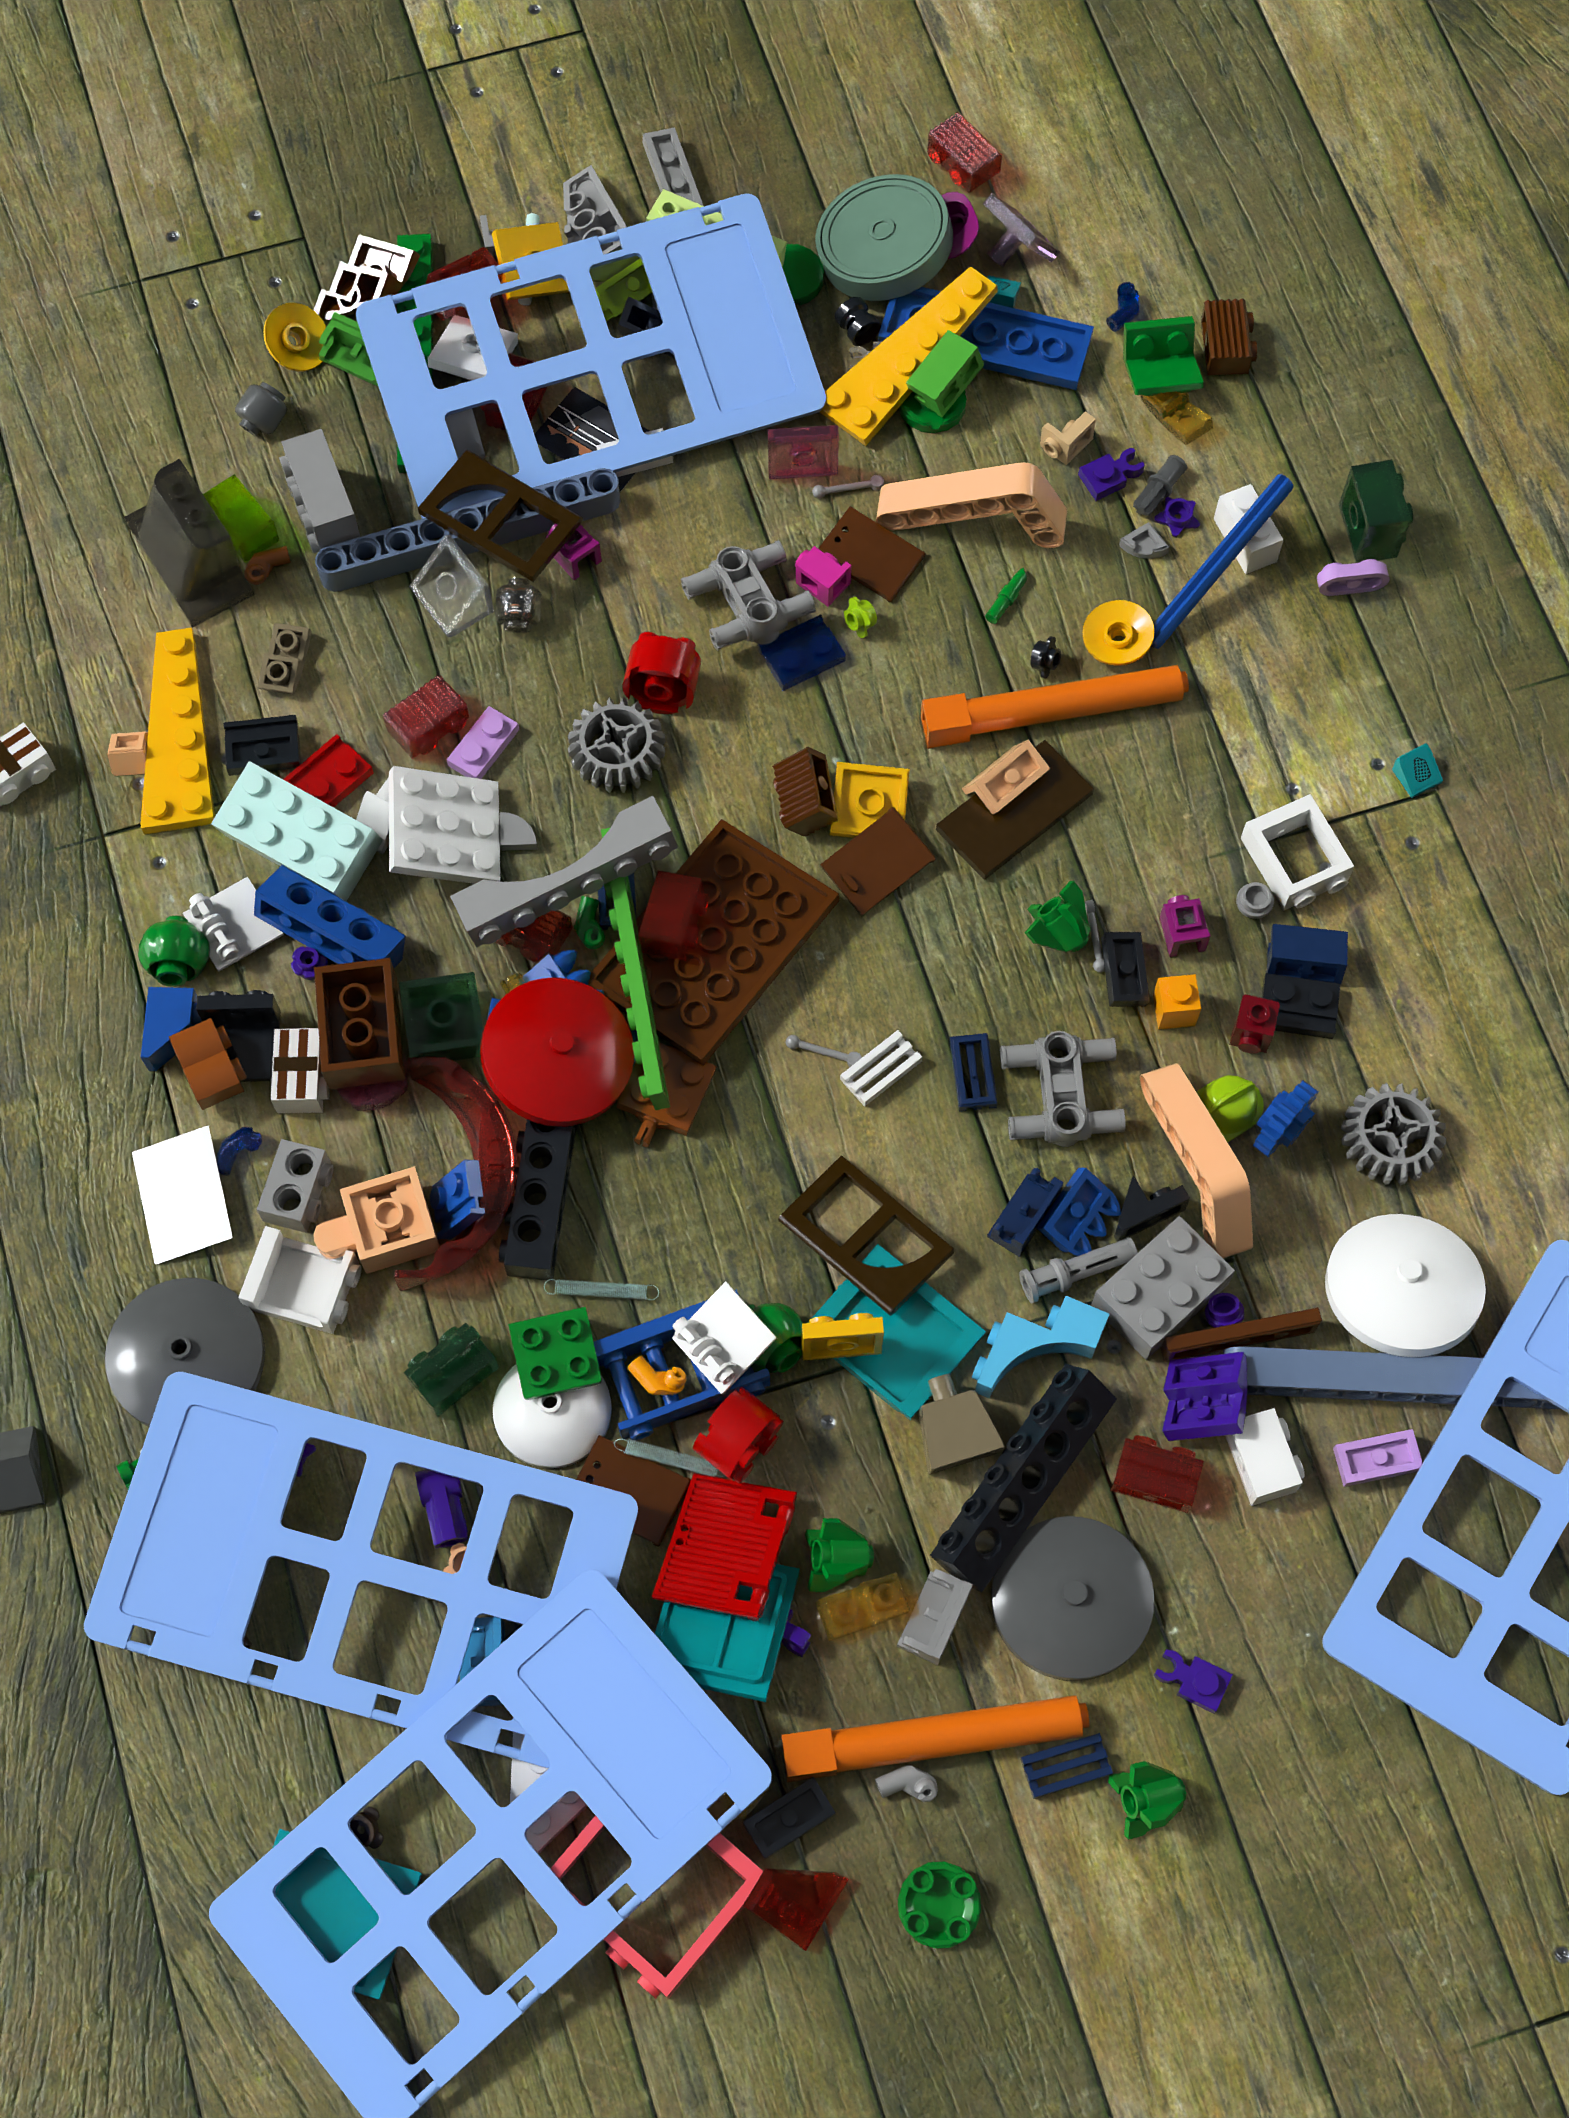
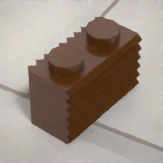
[1201,298,1257,376]
[772,747,838,836]

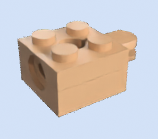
[314,1166,441,1274]

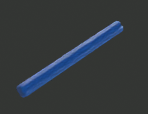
[1152,474,1294,649]

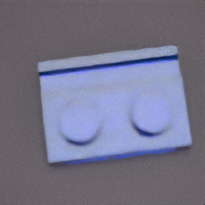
[758,614,846,691]

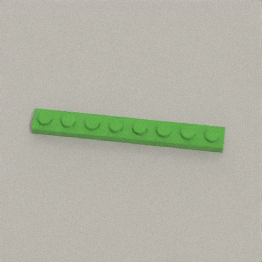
[601,827,670,1110]

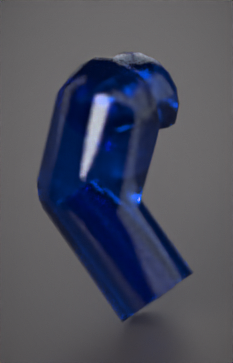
[1106,282,1140,332]
[216,1127,262,1176]

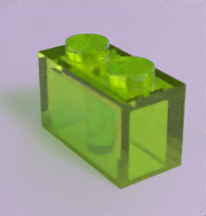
[199,474,280,563]

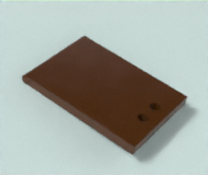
[818,506,926,602]
[820,807,936,917]
[576,1435,691,1547]

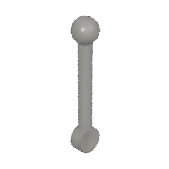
[812,475,884,499]
[1085,900,1105,973]
[785,1035,862,1067]

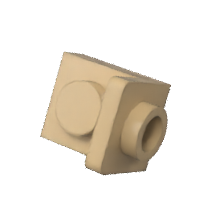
[1040,411,1096,465]

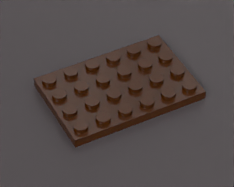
[588,819,840,1066]

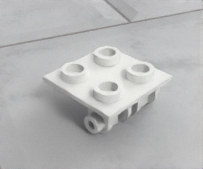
[183,877,284,971]
[672,1282,777,1395]

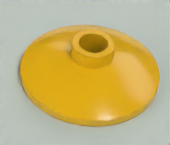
[263,303,326,372]
[1082,600,1154,666]

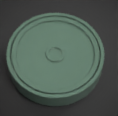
[815,174,953,301]

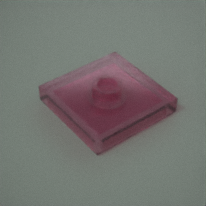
[767,425,839,479]

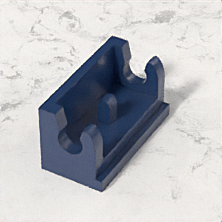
[1266,924,1348,987]
[987,1168,1064,1257]

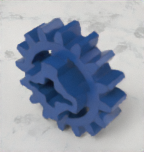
[1253,1080,1319,1157]

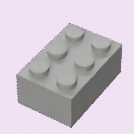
[279,429,360,554]
[1091,1216,1235,1360]

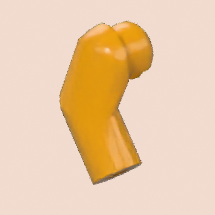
[627,1356,687,1395]

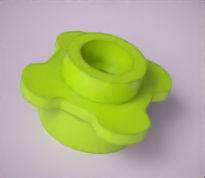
[844,597,877,638]

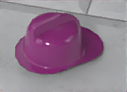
[941,192,979,259]

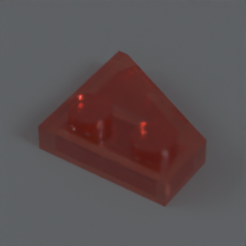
[743,1868,849,1951]

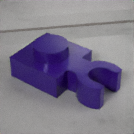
[1078,448,1145,501]
[1153,1649,1233,1714]

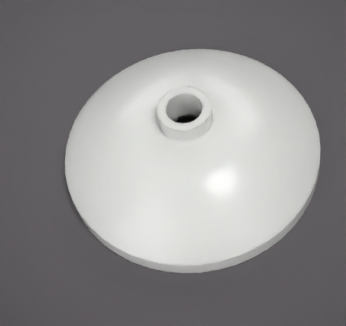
[493,1364,612,1469]

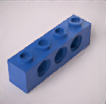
[254,865,405,968]

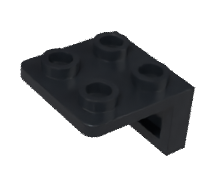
[196,990,281,1082]

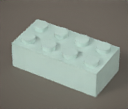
[211,761,383,901]

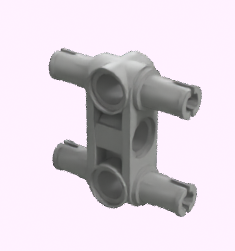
[681,540,816,651]
[1000,1031,1126,1147]

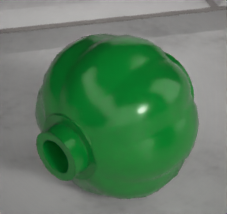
[138,916,210,987]
[748,1303,802,1373]

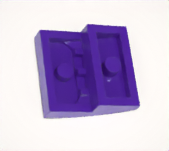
[1162,1352,1247,1441]

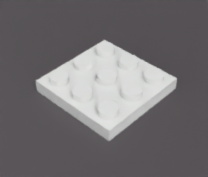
[389,766,500,884]

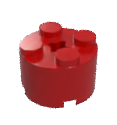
[622,632,701,714]
[693,1387,784,1484]

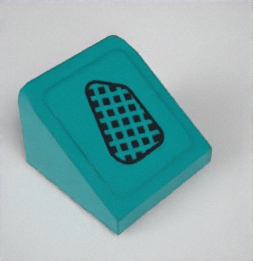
[987,275,1021,308]
[1392,743,1443,798]

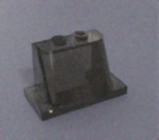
[124,459,254,628]

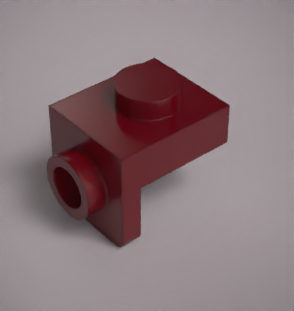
[1229,994,1280,1054]

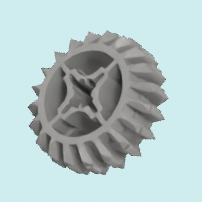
[568,697,666,793]
[1341,1083,1447,1186]

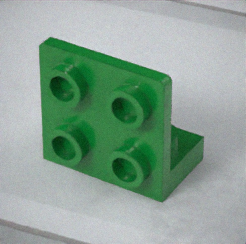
[1123,316,1204,396]
[508,1307,602,1400]

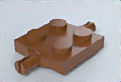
[617,1043,717,1147]

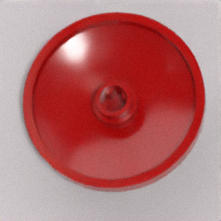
[480,978,634,1126]

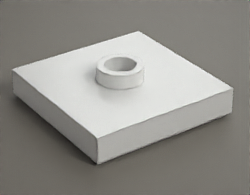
[428,315,518,380]

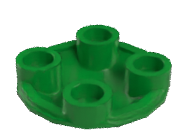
[898,1861,981,1948]

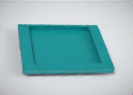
[808,1244,986,1421]
[655,1564,800,1702]
[273,1828,422,2000]

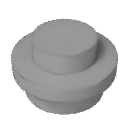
[1236,882,1274,919]

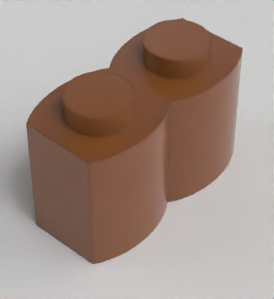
[169,1018,247,1110]

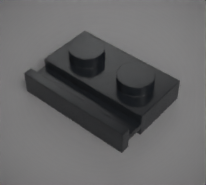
[223,715,301,776]
[1261,973,1340,1039]

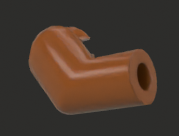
[244,546,291,585]

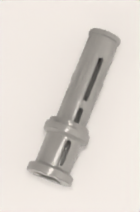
[1019,1237,1138,1304]

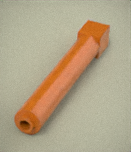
[921,665,1189,748]
[782,1695,1089,1782]

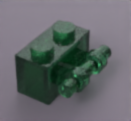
[404,1323,499,1417]

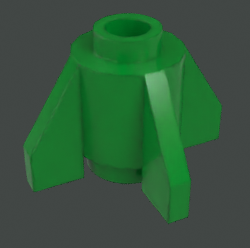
[1025,881,1091,952]
[805,1518,874,1592]
[1108,1761,1186,1840]

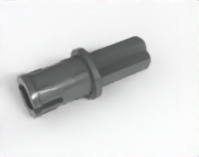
[1133,455,1187,516]

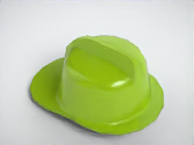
[1196,1075,1264,1143]

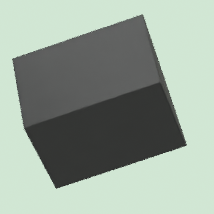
[0,1426,45,1513]

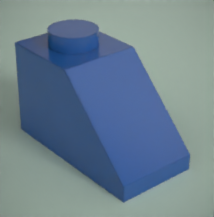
[141,987,202,1071]

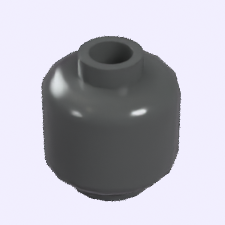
[235,382,287,436]

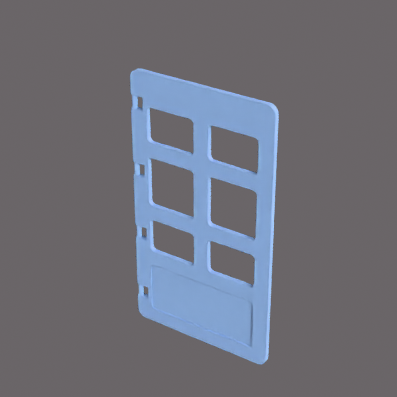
[356,193,826,519]
[1322,1240,1569,1795]
[84,1372,638,1768]
[209,1569,772,2118]

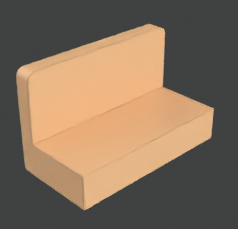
[962,739,1050,814]

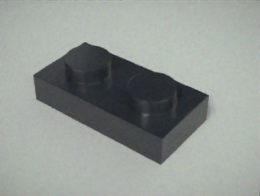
[1101,932,1150,1007]
[743,1777,836,1860]

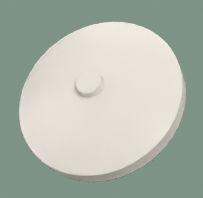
[1325,1214,1486,1357]

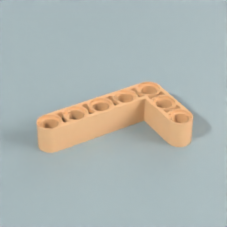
[876,462,1067,548]
[1140,1063,1253,1259]

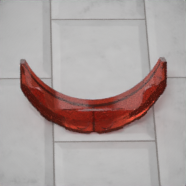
[394,1057,517,1291]

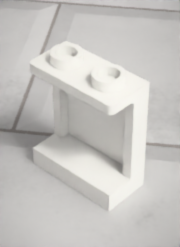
[238,1226,362,1334]

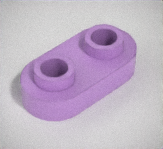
[1317,559,1389,596]

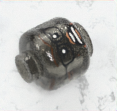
[495,578,542,633]

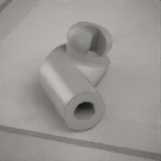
[875,1765,938,1802]

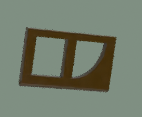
[418,450,583,582]
[778,1155,954,1316]

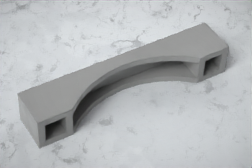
[450,796,678,948]

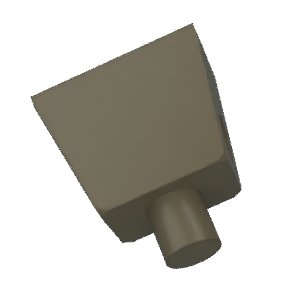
[919,1374,1004,1475]

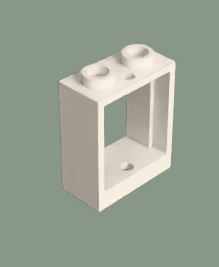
[1241,794,1354,911]

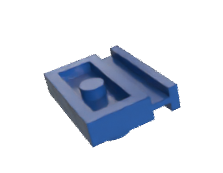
[430,1159,485,1240]

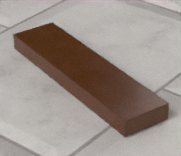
[1160,1307,1322,1362]

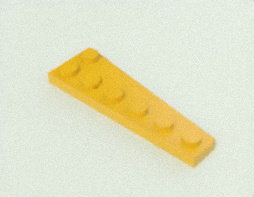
[820,266,998,446]
[140,627,215,835]

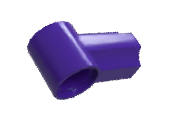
[415,1470,469,1548]

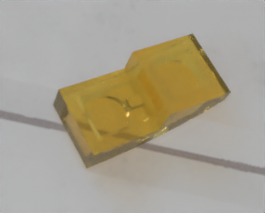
[1140,391,1213,445]

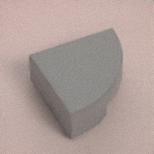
[1119,522,1169,559]
[500,812,538,851]

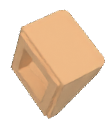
[107,732,148,776]

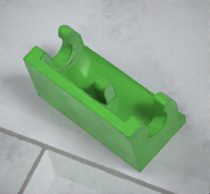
[319,312,378,386]
[906,330,984,417]

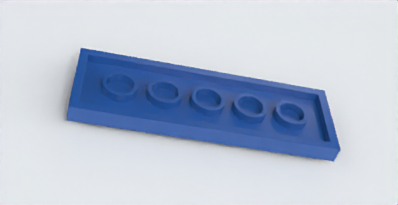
[878,287,1094,390]

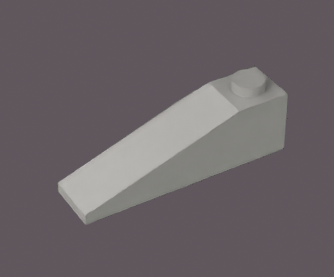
[563,165,640,282]

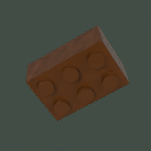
[314,958,405,1090]

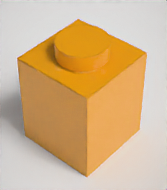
[1153,974,1201,1030]

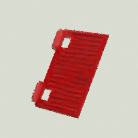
[652,1473,797,1621]

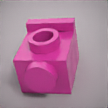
[795,546,851,607]

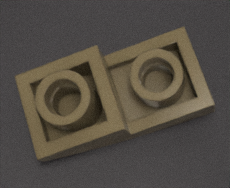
[257,623,312,695]

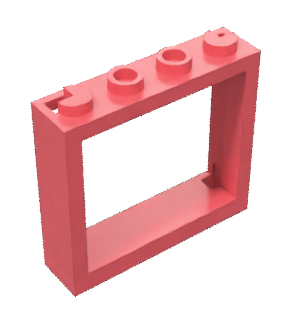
[551,1815,768,1999]

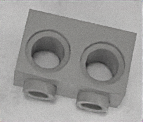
[257,1139,333,1233]

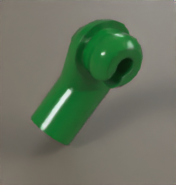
[574,896,605,949]

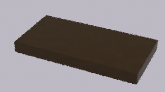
[936,740,1094,880]

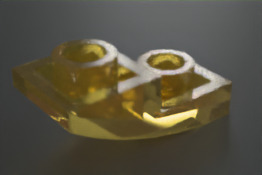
[815,1572,910,1641]

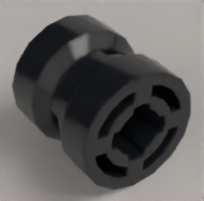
[834,297,881,346]

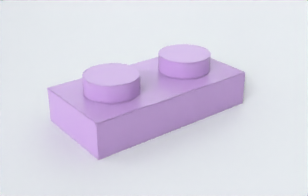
[447,706,519,779]
[1333,1429,1423,1487]

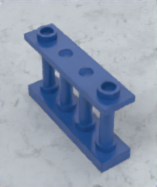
[594,1289,770,1441]

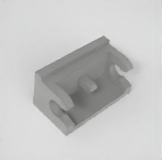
[897,1569,973,1666]

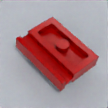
[283,734,374,807]

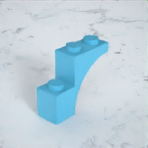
[972,1296,1109,1398]

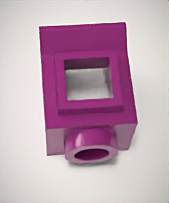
[546,523,602,580]
[1160,895,1211,957]

